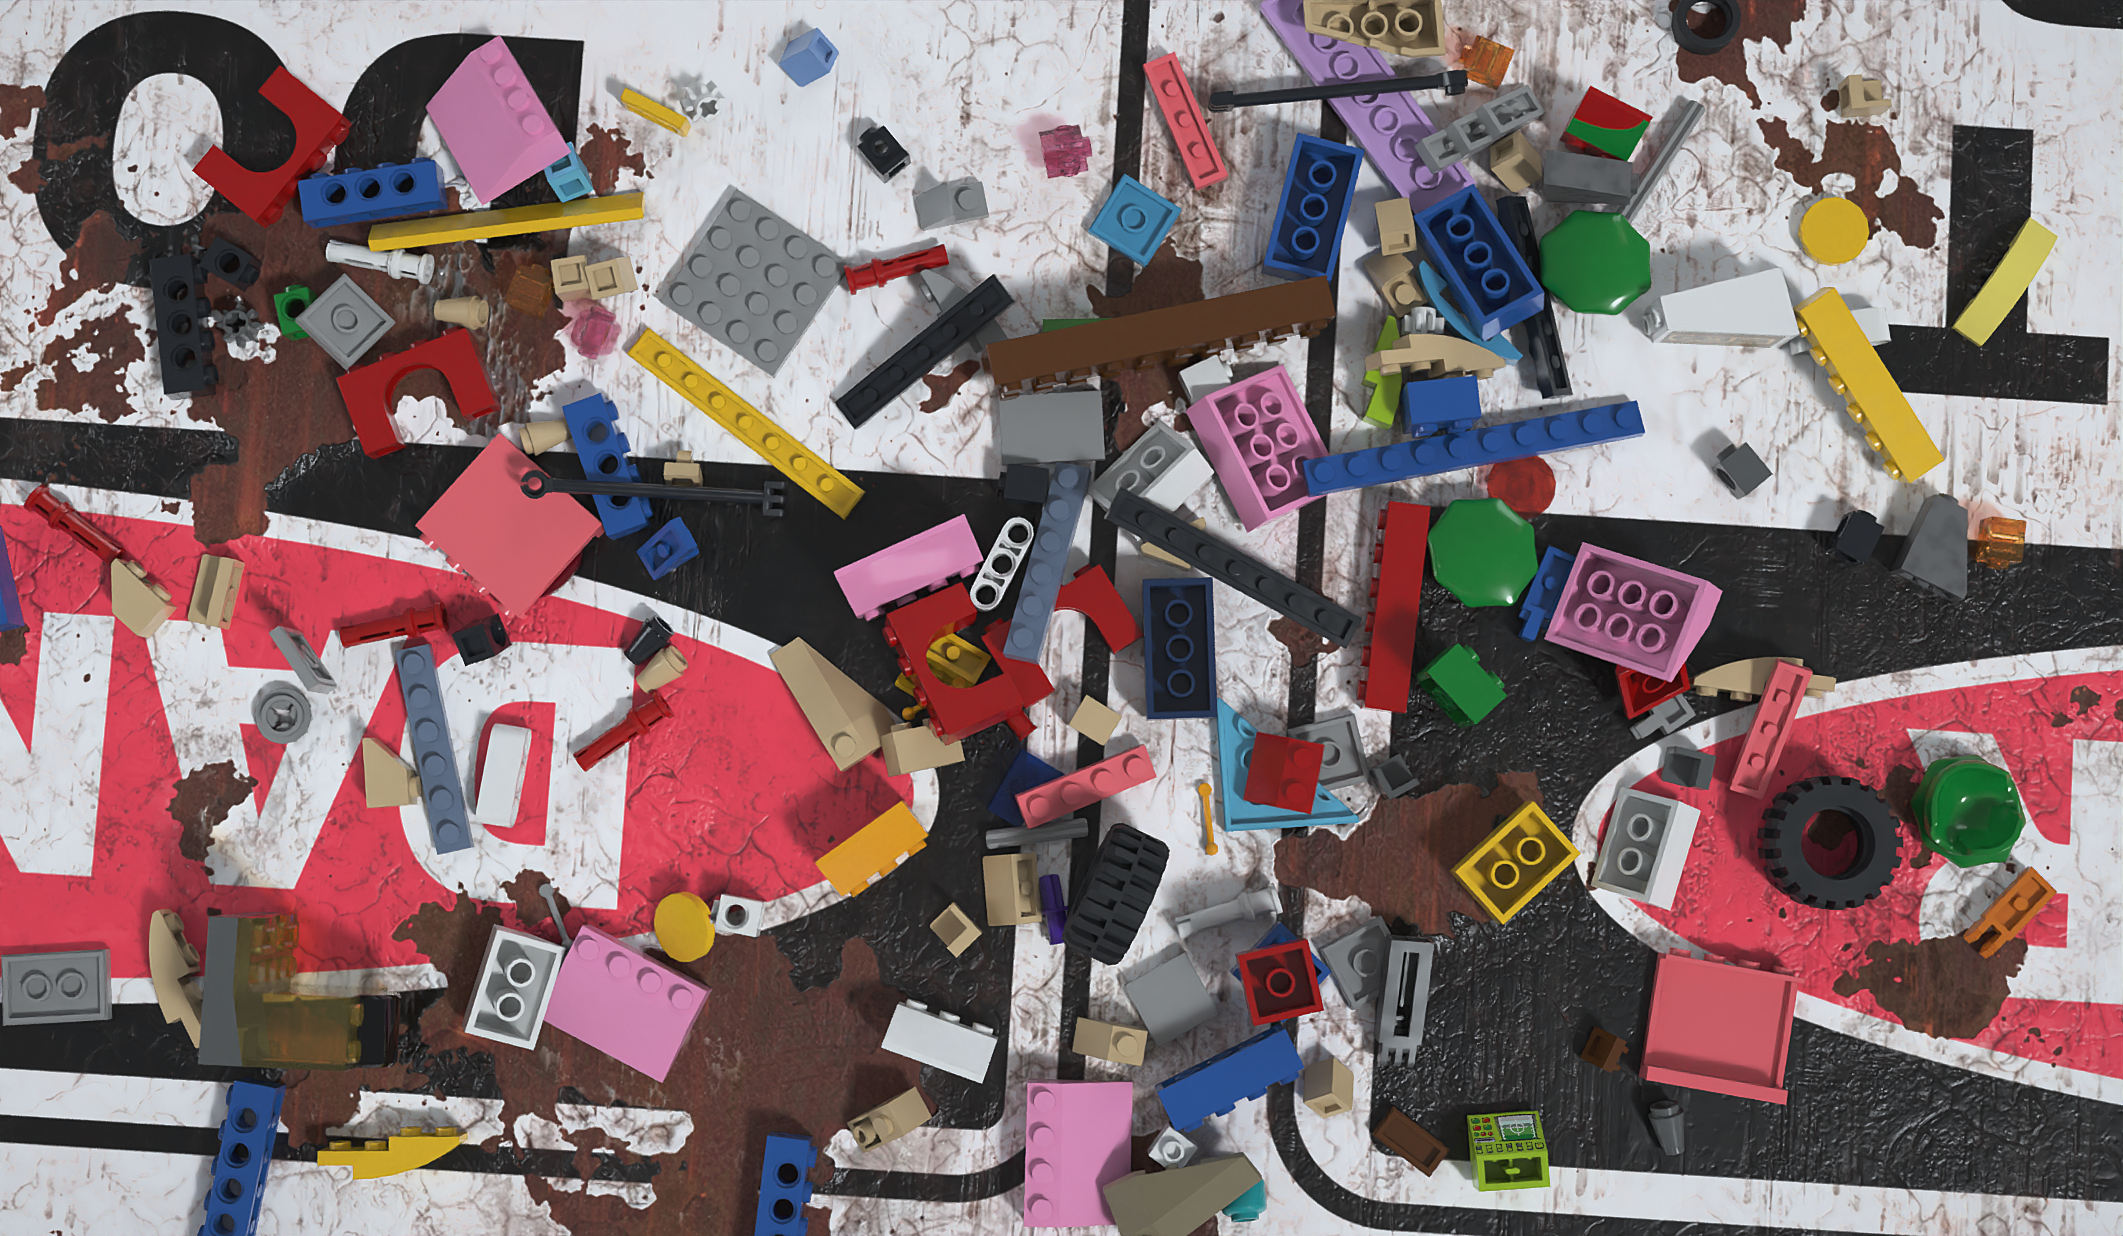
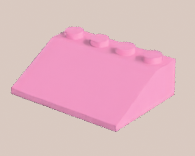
[425,35,571,206]
[1185,364,1330,533]
[834,514,984,621]
[1544,542,1723,682]
[543,924,712,1083]
[1024,1079,1133,1228]

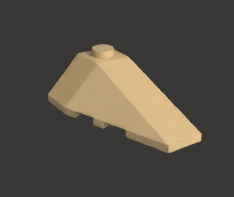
[1303,0,1446,58]
[769,637,896,772]

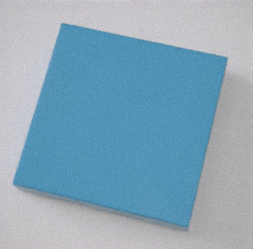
[1088,173,1182,269]

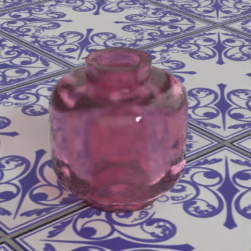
[570,306,621,360]

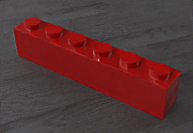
[1356,501,1431,714]

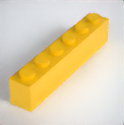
[1793,287,1944,484]

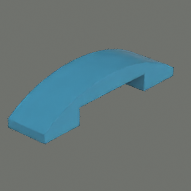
[1415,260,1523,366]

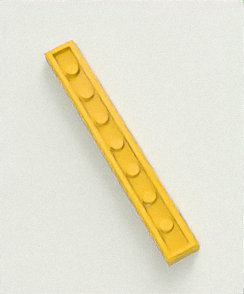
[368,192,646,252]
[627,327,866,520]

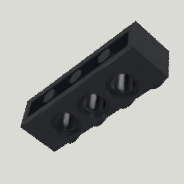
[149,254,219,400]

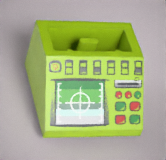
[1467,1110,1550,1192]

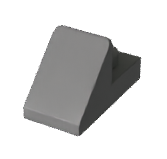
[916,181,989,231]

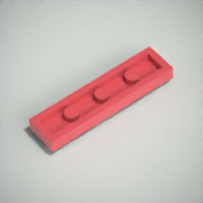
[1143,52,1228,191]
[1727,658,1813,800]
[1014,744,1157,829]

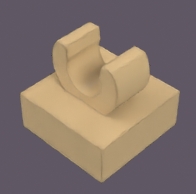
[663,450,703,487]

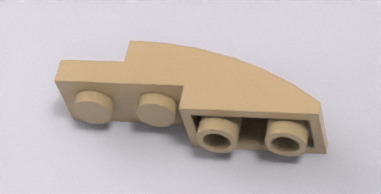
[1364,334,1506,380]
[1689,657,1836,702]
[149,909,203,1049]

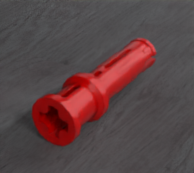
[843,244,949,296]
[24,484,126,567]
[339,601,449,649]
[573,691,674,772]

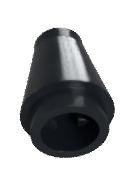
[623,615,675,666]

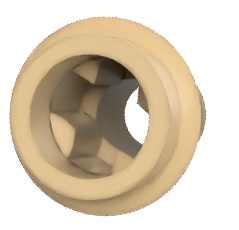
[434,296,489,330]
[518,418,572,456]
[636,645,689,694]

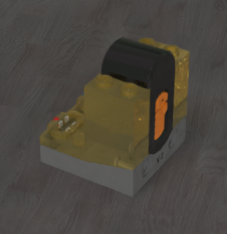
[198,911,402,1072]

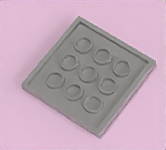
[660,189,851,378]

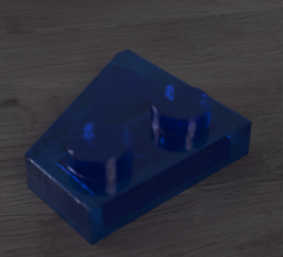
[986,749,1066,827]

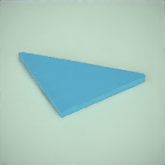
[1216,698,1360,832]

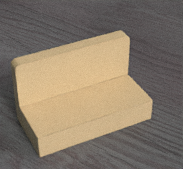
[187,554,245,630]
[983,852,1042,926]

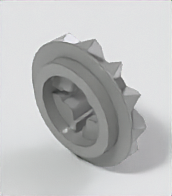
[256,688,313,744]

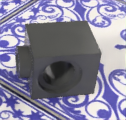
[1712,442,1773,500]

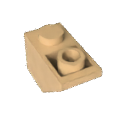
[111,558,177,638]
[847,1086,932,1154]

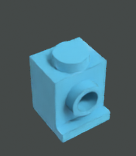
[544,142,594,203]

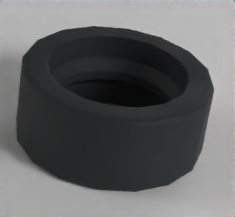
[1671,0,1741,56]

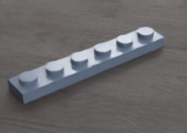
[1003,462,1092,664]
[395,644,474,855]

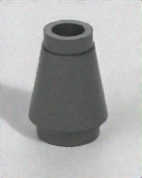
[1648,1100,1685,1155]

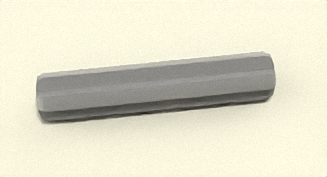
[985,818,1089,849]

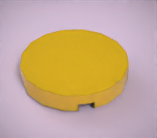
[1798,197,1869,267]
[654,892,715,962]

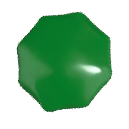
[1539,210,1652,315]
[1427,498,1538,607]
[1910,754,2026,868]

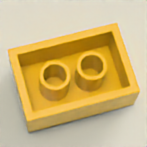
[1450,801,1581,925]

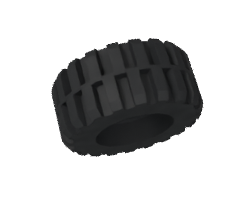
[1757,776,1903,910]
[1061,823,1170,966]

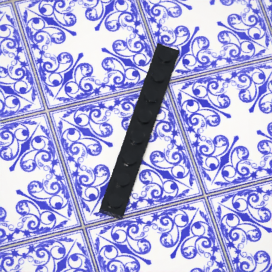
[1104,487,1362,649]

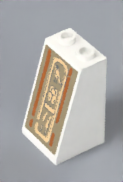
[1642,267,1800,348]

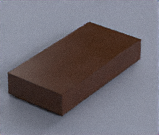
[1371,1106,1450,1178]

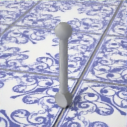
[539,884,574,953]

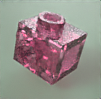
[1039,124,1092,179]

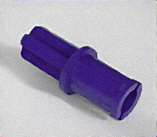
[1039,874,1069,945]

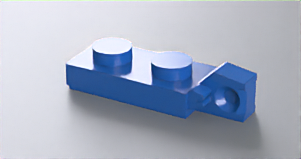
[1518,545,1576,643]

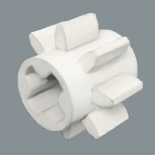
[680,78,725,123]
[1401,307,1444,336]

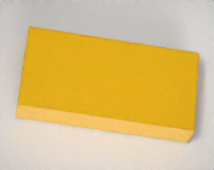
[620,87,691,137]

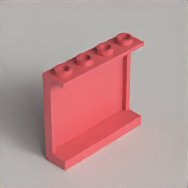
[415,433,605,620]
[1638,947,1805,1105]

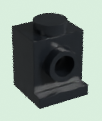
[857,125,911,184]

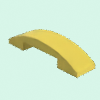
[1951,217,2058,347]

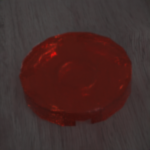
[1486,456,1556,520]

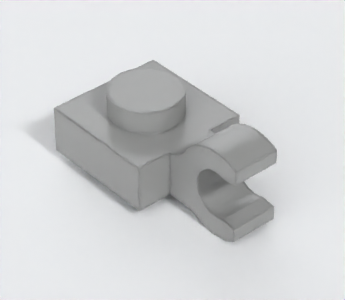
[1629,693,1696,740]

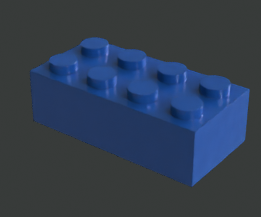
[1261,133,1365,284]
[1413,183,1544,342]
[1155,1023,1304,1133]

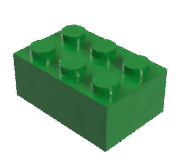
[1413,643,1507,728]

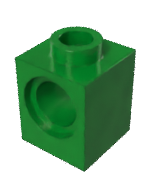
[273,285,318,341]

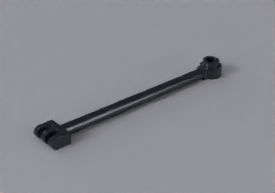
[1208,70,1468,113]
[520,470,788,516]

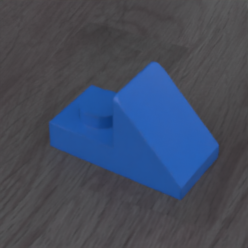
[636,517,699,580]

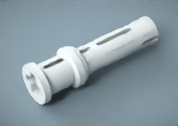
[326,239,434,285]
[1175,883,1283,939]

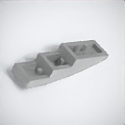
[1414,85,1546,175]

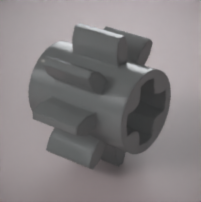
[217,303,265,349]

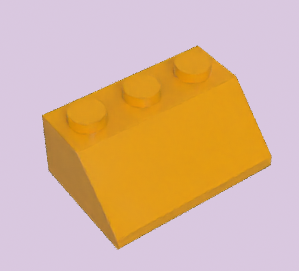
[815,801,930,898]

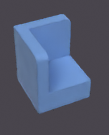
[779,27,839,87]

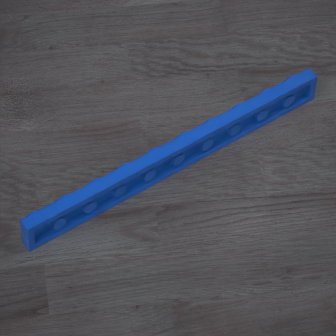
[1301,400,1645,497]

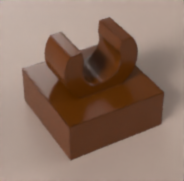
[1580,1026,1629,1073]

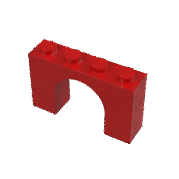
[192,65,352,229]
[336,326,502,459]
[981,563,1144,710]
[882,582,1024,746]

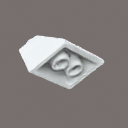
[1087,419,1214,543]
[1591,787,1701,911]
[462,924,566,1050]
[881,999,998,1084]

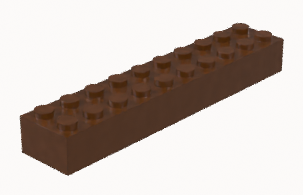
[981,275,1336,401]

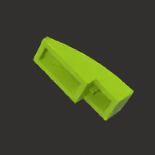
[1361,315,1402,430]

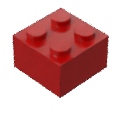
[1235,938,1324,1026]

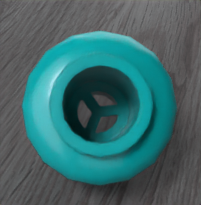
[1222,1179,1267,1222]

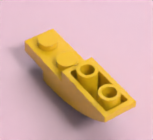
[317,1126,468,1180]

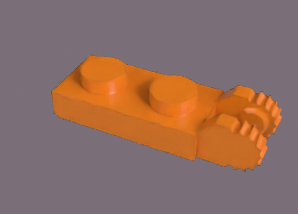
[1963,866,2057,959]

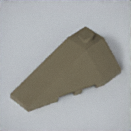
[1103,1152,1262,1236]

